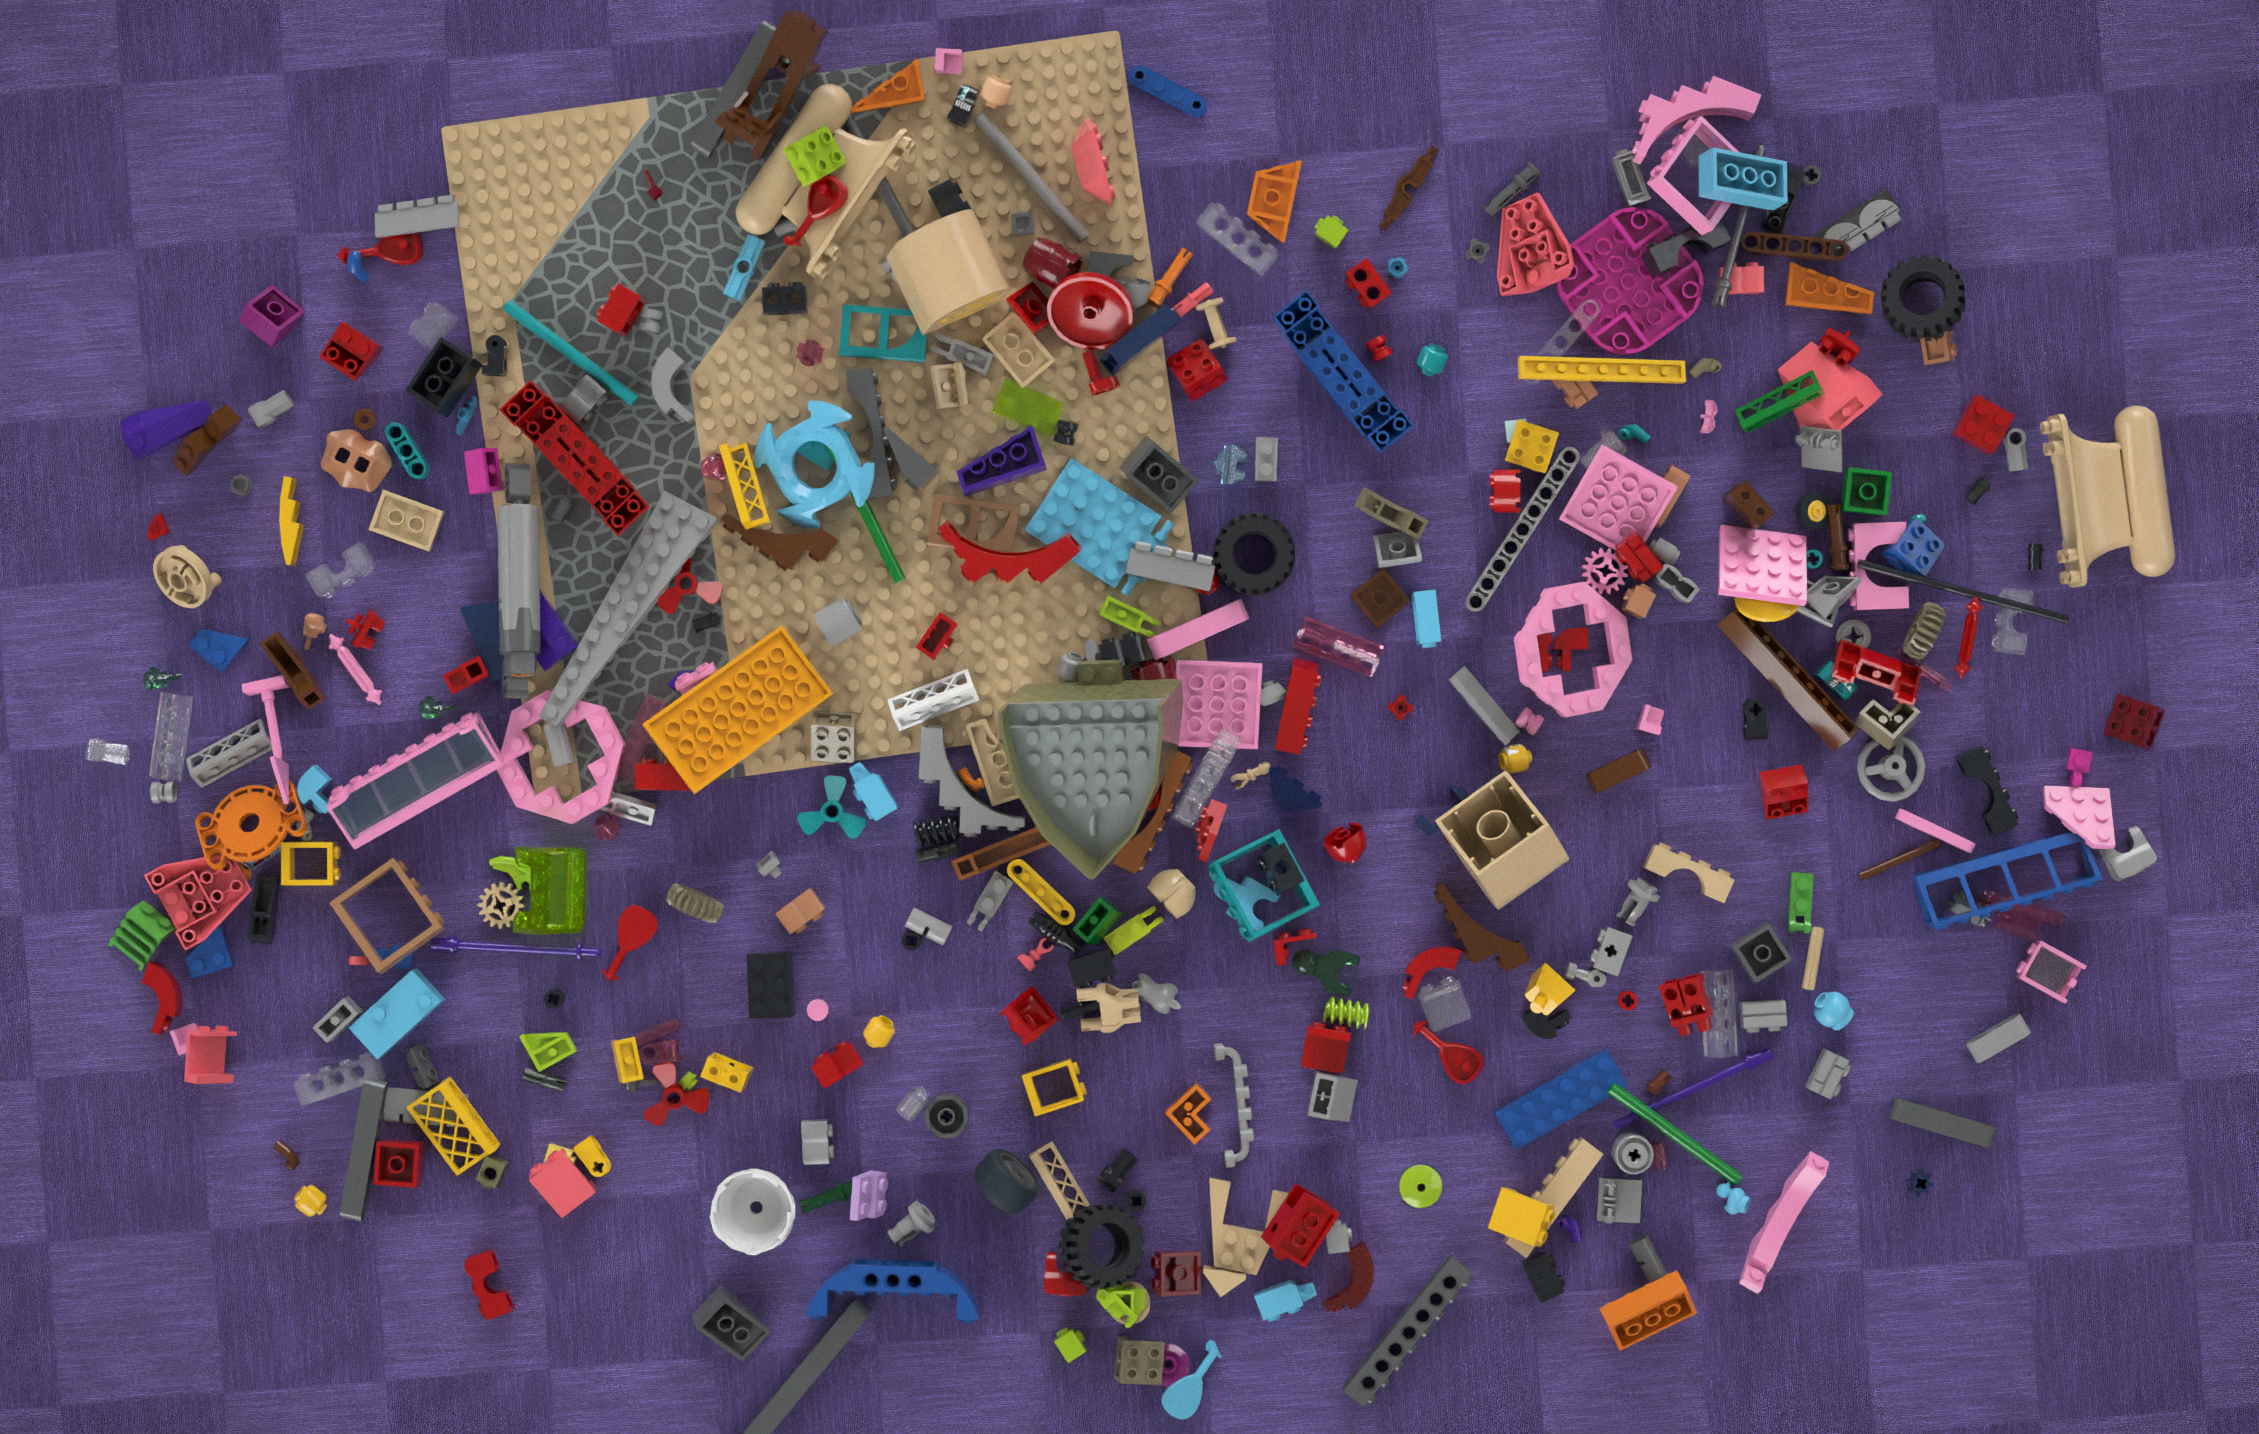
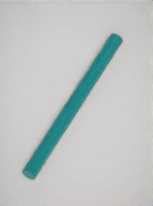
[502,300,639,406]

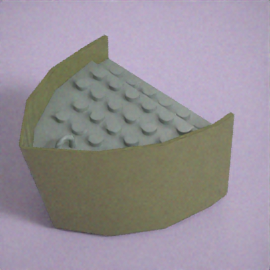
[998,660,1183,879]

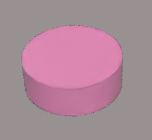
[807,999,829,1021]

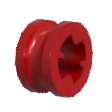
[1617,990,1638,1010]

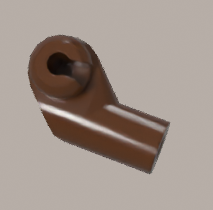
[274,1140,300,1170]

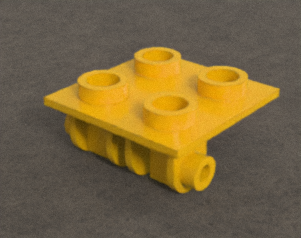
[1505,419,1559,474]

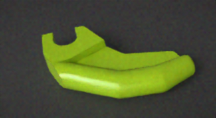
[489,856,535,890]

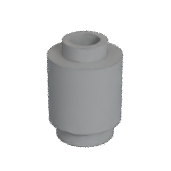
[1648,537,1680,566]

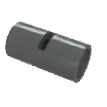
[1628,1235,1667,1283]

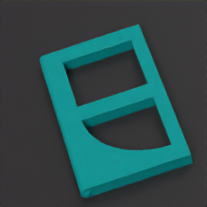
[838,304,927,363]

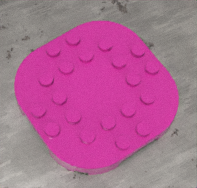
[1555,207,1704,355]

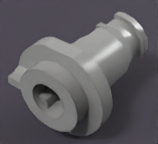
[1617,878,1660,926]
[888,1200,935,1247]

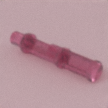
[1895,647,1954,693]
[627,1017,682,1047]

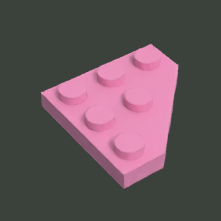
[2043,786,2115,849]

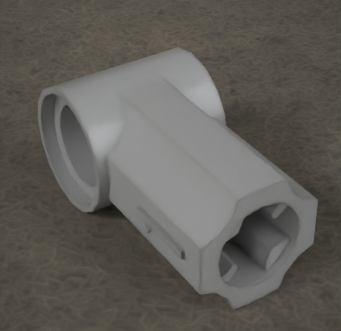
[248,390,294,429]
[2002,428,2028,472]

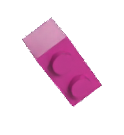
[464,448,503,494]

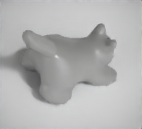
[1132,973,1181,1014]

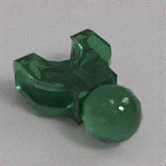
[1292,949,1361,996]

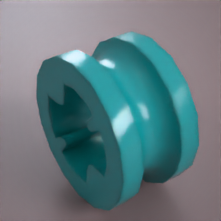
[1806,549,1823,569]

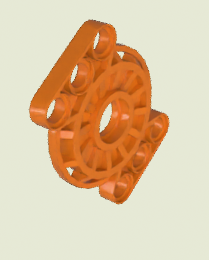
[195,780,308,870]

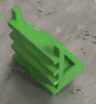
[108,900,176,971]

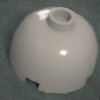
[1113,277,1150,312]

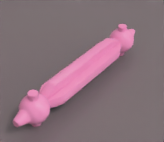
[328,634,382,705]

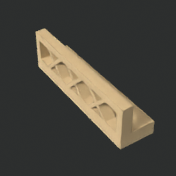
[1029,1141,1091,1220]

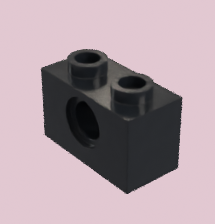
[1257,843,1305,896]

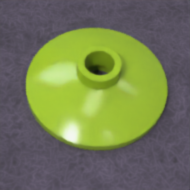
[1399,1165,1442,1208]

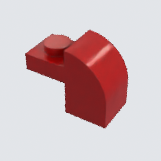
[1551,628,1588,671]
[443,656,490,694]

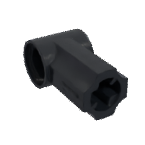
[1096,1148,1138,1193]

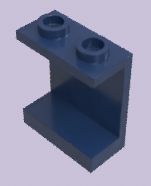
[1413,786,1469,836]

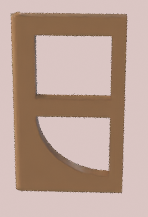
[926,494,1020,552]

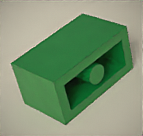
[1072,897,1123,946]

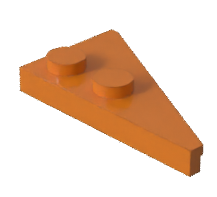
[851,59,925,114]

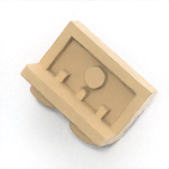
[930,362,969,410]

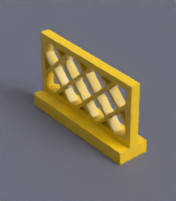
[406,1076,501,1176]

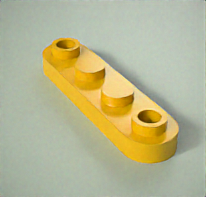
[1007,859,1076,925]

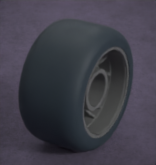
[974,1149,1039,1215]

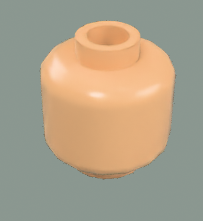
[980,75,1011,109]

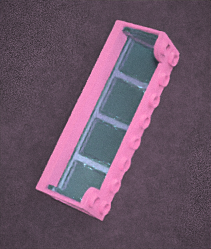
[326,711,504,850]

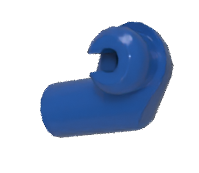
[347,251,370,283]

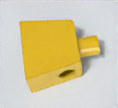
[1525,963,1575,1015]

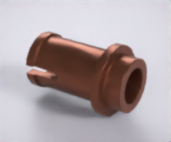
[1645,1068,1673,1096]

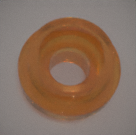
[354,408,376,430]

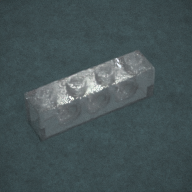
[1195,202,1279,278]
[293,1052,387,1107]

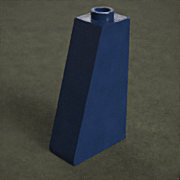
[1100,304,1180,376]
[460,601,504,684]

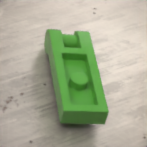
[1787,872,1814,934]

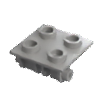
[1795,426,1842,472]
[1597,1178,1642,1223]

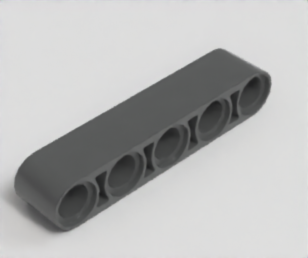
[1889,1097,1997,1148]

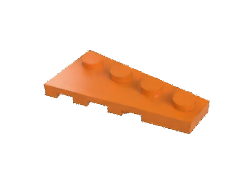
[1785,262,1874,315]

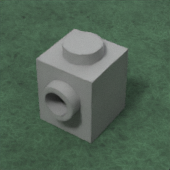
[1326,1220,1353,1254]

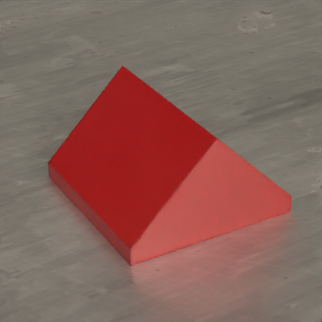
[1006,281,1050,335]

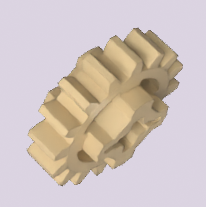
[477,882,526,929]

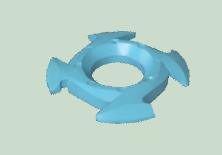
[755,400,875,529]

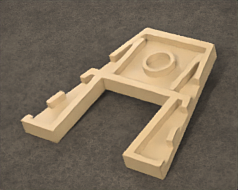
[1209,1177,1288,1275]

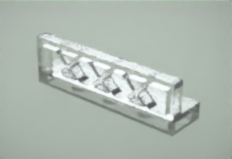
[149,692,193,781]
[1700,969,1738,1058]

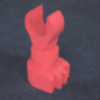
[1017,938,1054,972]

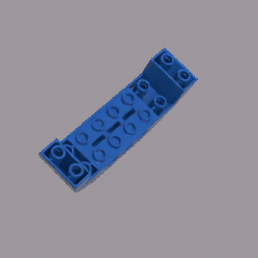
[1272,289,1414,453]
[805,1258,981,1324]

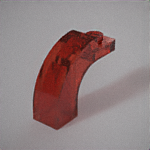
[1323,1241,1374,1312]

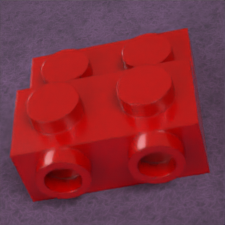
[1194,799,1227,862]

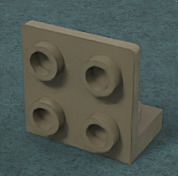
[811,711,857,763]
[1114,1336,1165,1385]

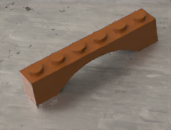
[1113,751,1194,874]
[952,827,1051,881]

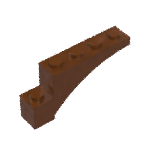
[721,513,840,571]
[1433,882,1530,972]

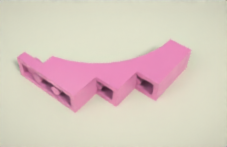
[1739,1151,1829,1294]

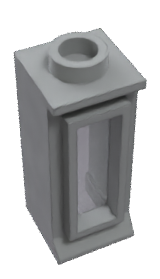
[1611,149,1651,208]

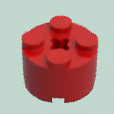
[1490,469,1521,513]

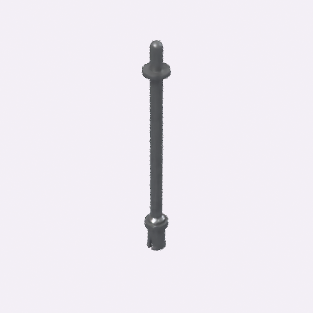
[1711,145,1765,308]

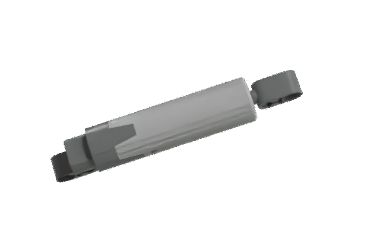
[498,463,541,699]

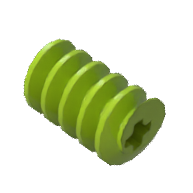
[1323,997,1369,1029]

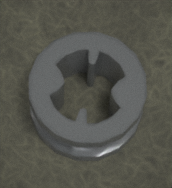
[1802,165,1821,186]

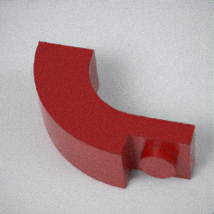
[1402,946,1462,999]
[141,961,183,1035]

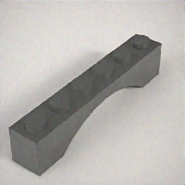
[845,367,897,500]

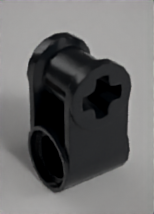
[1743,699,1768,741]

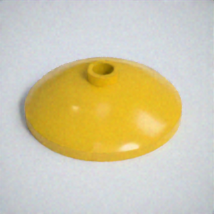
[1735,597,1799,622]

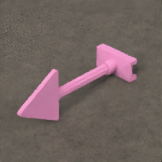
[241,675,291,804]

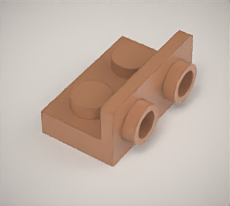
[1920,330,1957,365]

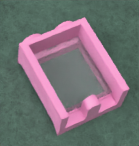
[2016,940,2087,1004]

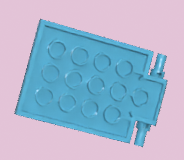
[1025,458,1174,596]

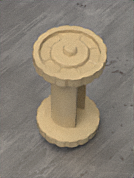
[1196,297,1237,350]

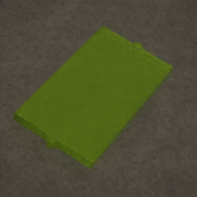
[992,379,1064,436]

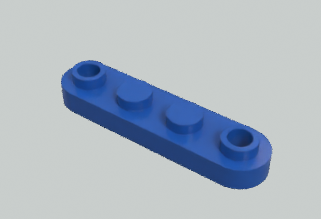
[1129,65,1207,118]

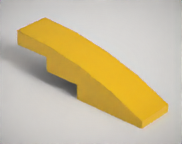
[279,476,304,566]

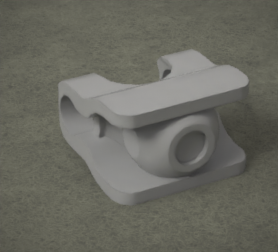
[2098,826,2157,882]

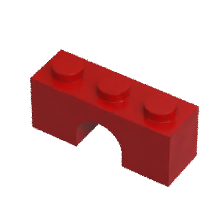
[464,1248,515,1320]

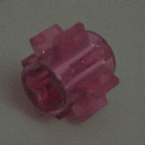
[796,340,824,366]
[593,815,621,841]

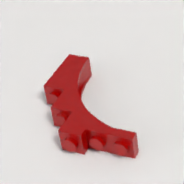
[938,520,1082,584]

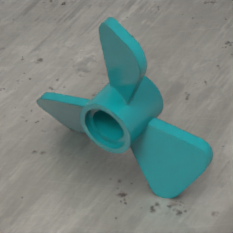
[797,775,867,839]

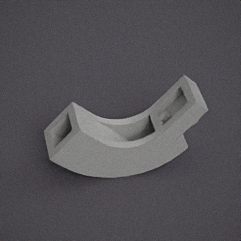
[651,347,696,424]

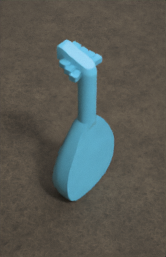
[1161,1339,1222,1420]

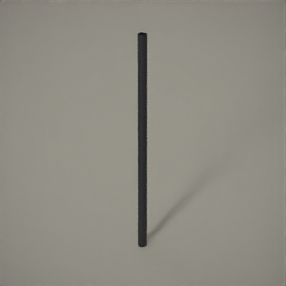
[1857,559,2069,624]

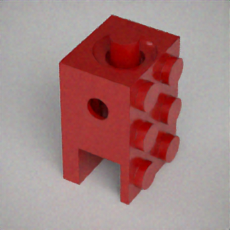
[1261,1183,1340,1268]

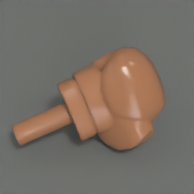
[302,613,327,650]

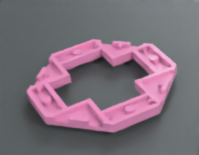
[1514,582,1632,717]
[497,690,626,824]

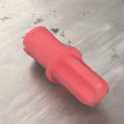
[1173,283,1214,318]

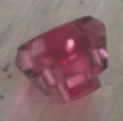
[700,452,727,480]

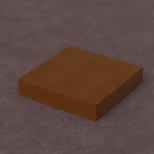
[1350,568,1410,628]

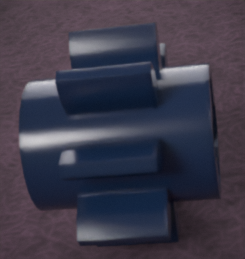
[1905,1168,1934,1196]

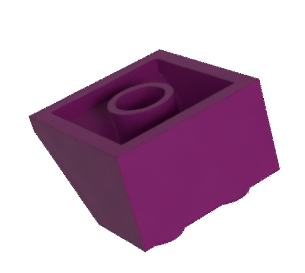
[239,285,305,348]

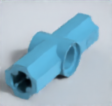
[723,234,766,301]

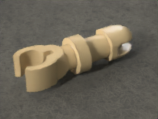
[1230,762,1271,789]

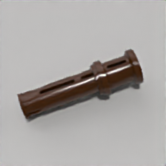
[1827,504,1849,570]

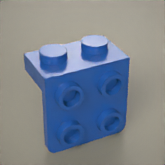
[1880,518,1944,577]

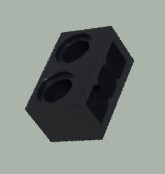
[762,282,808,316]

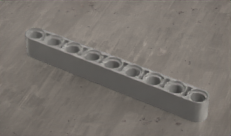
[1465,447,1580,612]

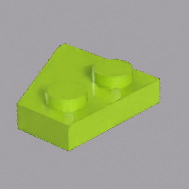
[519,1032,578,1072]

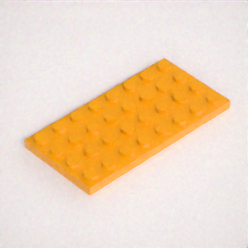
[642,625,833,795]

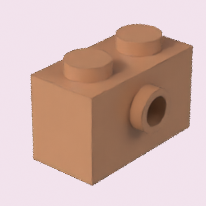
[1621,583,1656,619]

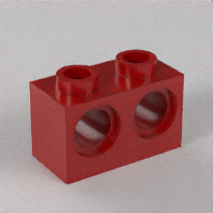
[1344,258,1392,310]

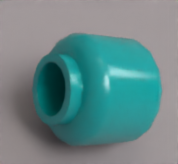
[1416,343,1448,377]

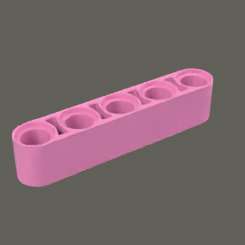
[1147,599,1249,660]

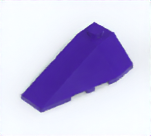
[120,400,213,460]
[536,589,579,672]

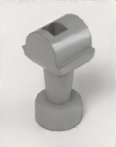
[1564,962,1606,988]

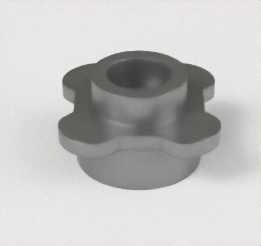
[1465,239,1490,264]

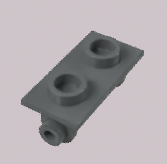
[1946,889,1992,927]
[404,1043,440,1090]

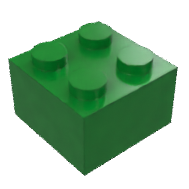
[1840,467,1892,516]

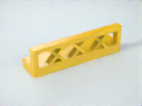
[719,443,770,530]

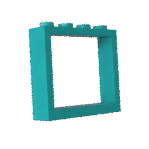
[1208,829,1320,943]

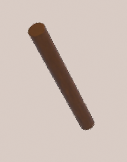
[1858,839,1941,881]

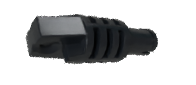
[1028,911,1084,956]

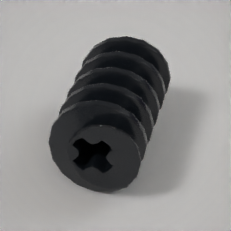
[913,815,959,847]

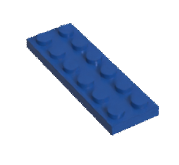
[1494,1048,1628,1150]

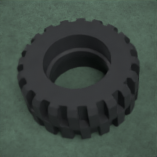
[1880,254,1966,342]
[1213,513,1296,596]
[1059,1204,1145,1288]

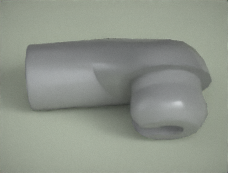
[296,809,316,842]

